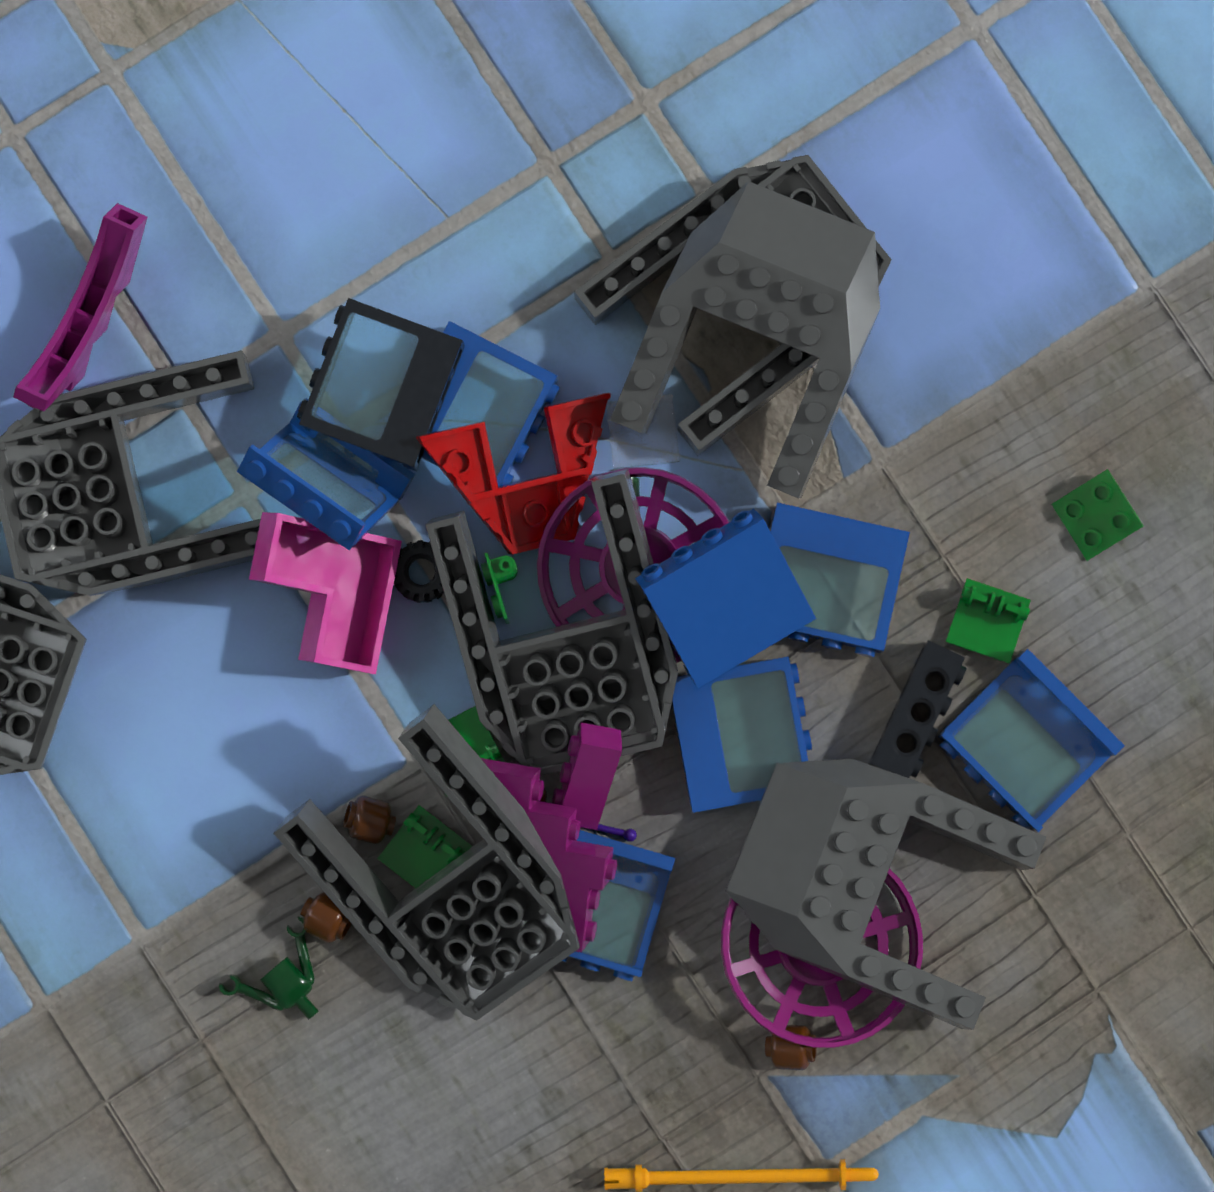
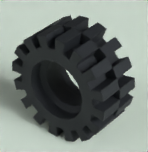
[394,540,444,603]

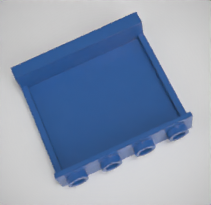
[635,508,816,689]

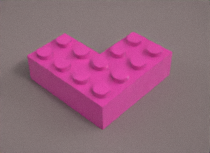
[249,512,402,675]

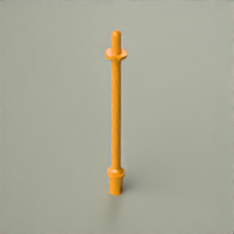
[604,1159,879,1192]

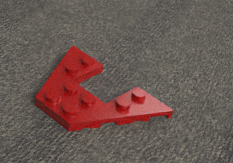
[416,393,611,555]

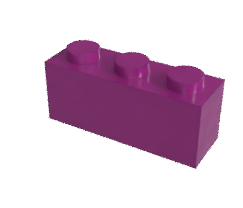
[552,723,622,830]

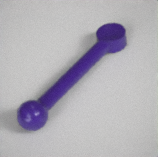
[597,824,637,842]

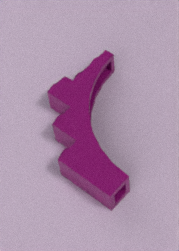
[13,203,148,411]
[481,758,617,953]

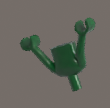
[219,916,319,1020]

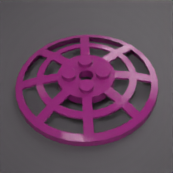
[537,467,729,663]
[721,868,923,1048]

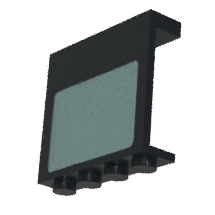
[297,298,465,472]

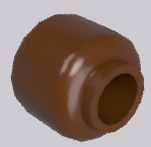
[343,796,396,844]
[300,892,352,943]
[765,1025,817,1070]

